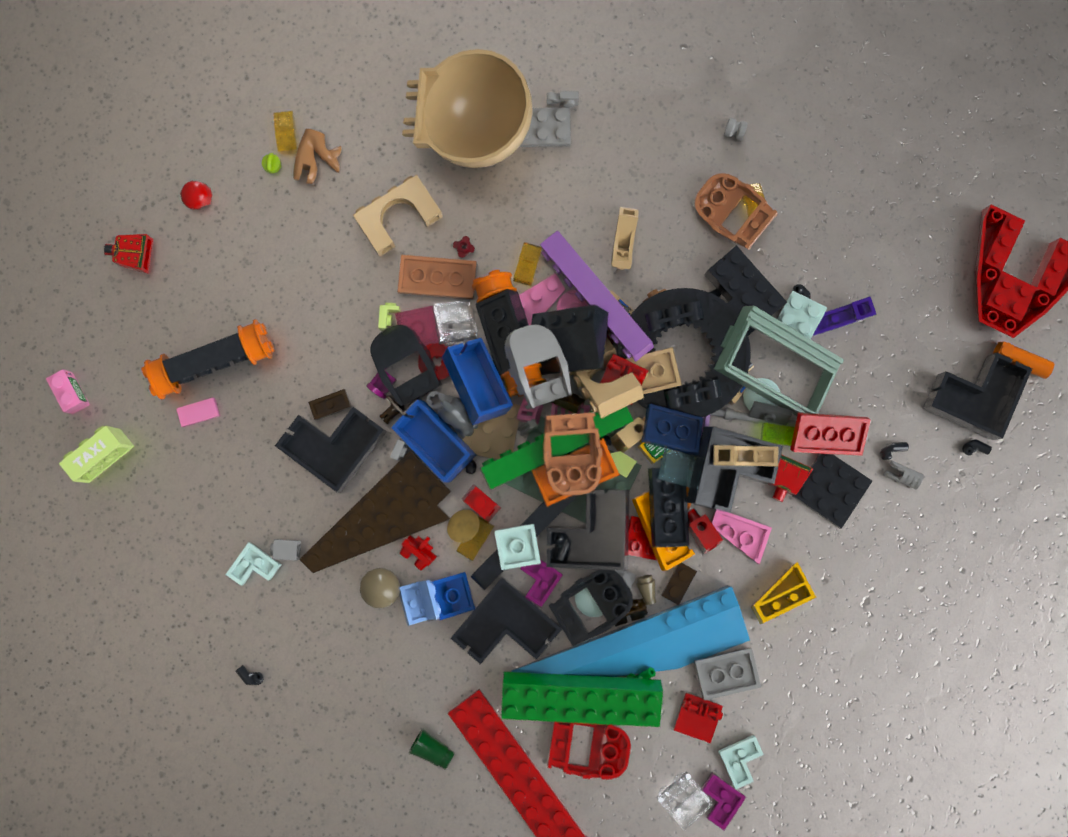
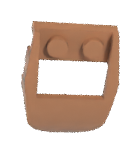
[695,173,778,250]
[543,413,603,495]

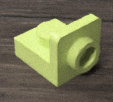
[378,303,401,331]

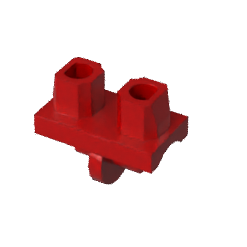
[400,535,437,570]

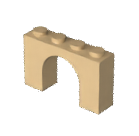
[353,175,443,257]
[569,337,644,418]

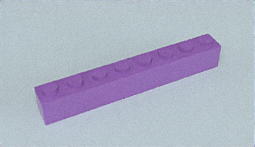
[540,230,654,362]

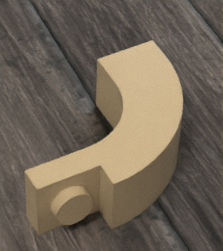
[611,207,639,270]
[714,445,779,466]

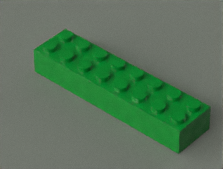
[479,406,634,490]
[501,671,663,727]

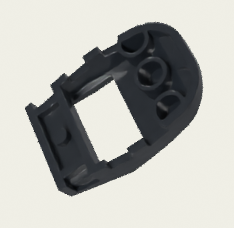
[370,325,442,407]
[548,570,633,646]

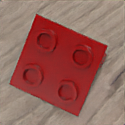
[600,354,649,405]
[628,516,657,561]
[674,693,723,744]

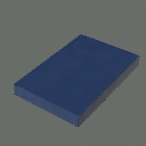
[642,404,704,456]

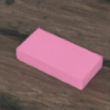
[176,397,220,427]

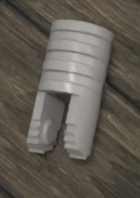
[883,460,924,490]

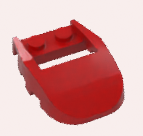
[548,722,631,780]

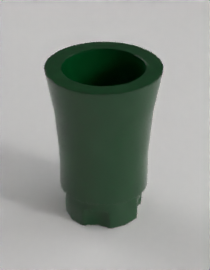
[409,728,455,769]

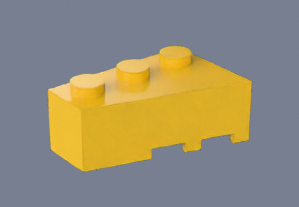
[751,562,817,625]

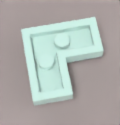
[225,542,282,586]
[718,735,764,789]

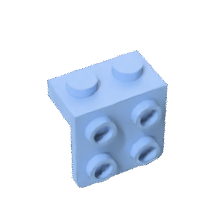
[399,580,441,626]

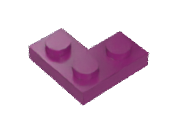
[520,559,563,607]
[702,773,746,831]

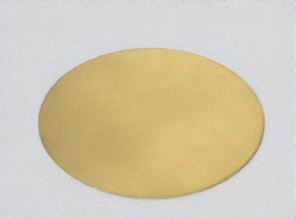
[447,510,480,542]

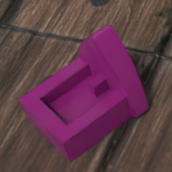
[366,371,397,399]

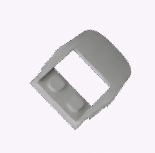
[505,325,572,409]

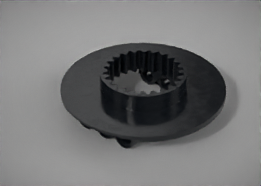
[617,288,751,417]

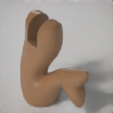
[293,128,342,184]

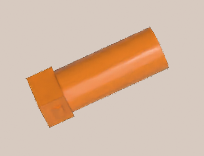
[992,341,1055,379]

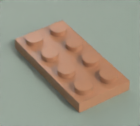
[397,255,477,300]

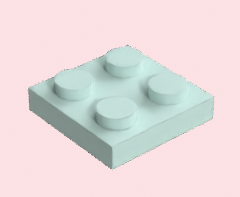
[777,291,827,339]
[495,524,541,570]

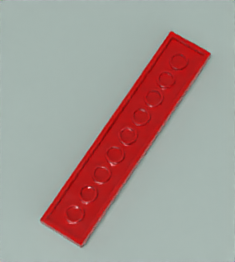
[448,688,586,837]

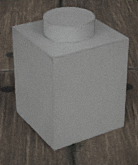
[270,539,301,561]

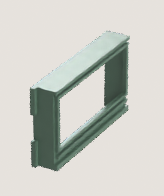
[714,306,844,416]

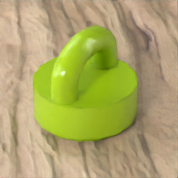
[261,153,281,174]

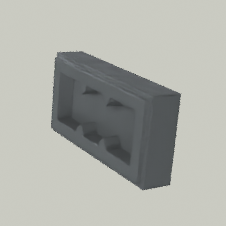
[749,401,792,426]

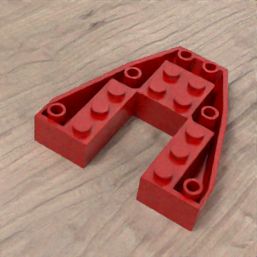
[975,204,1068,338]

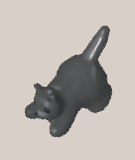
[438,397,479,439]

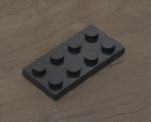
[648,468,690,547]

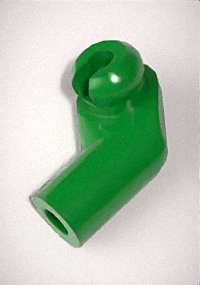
[626,667,656,679]

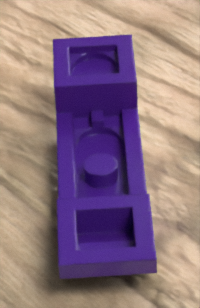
[813,296,877,336]

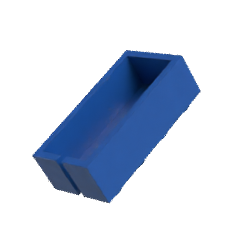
[442,337,513,425]
[391,400,477,483]

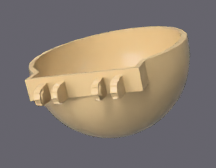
[402,49,533,168]

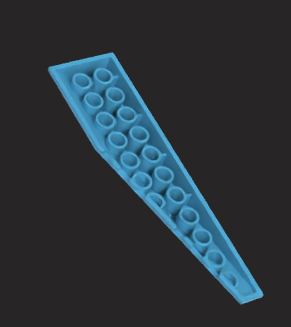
[512,585,750,677]

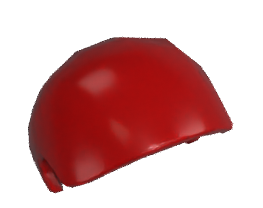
[180,181,212,210]

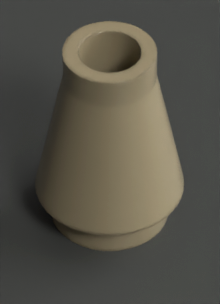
[636,575,656,605]

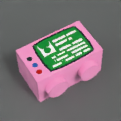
[46,369,90,414]

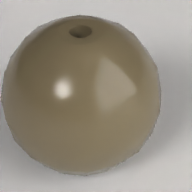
[360,568,400,608]

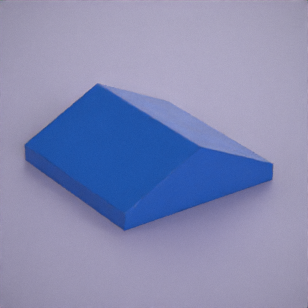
[431,572,475,621]

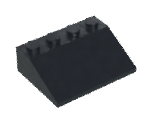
[531,305,609,375]

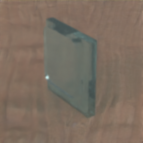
[658,448,696,487]

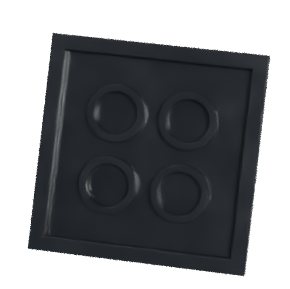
[792,454,872,529]

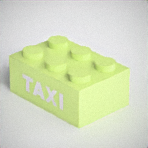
[59,426,134,483]

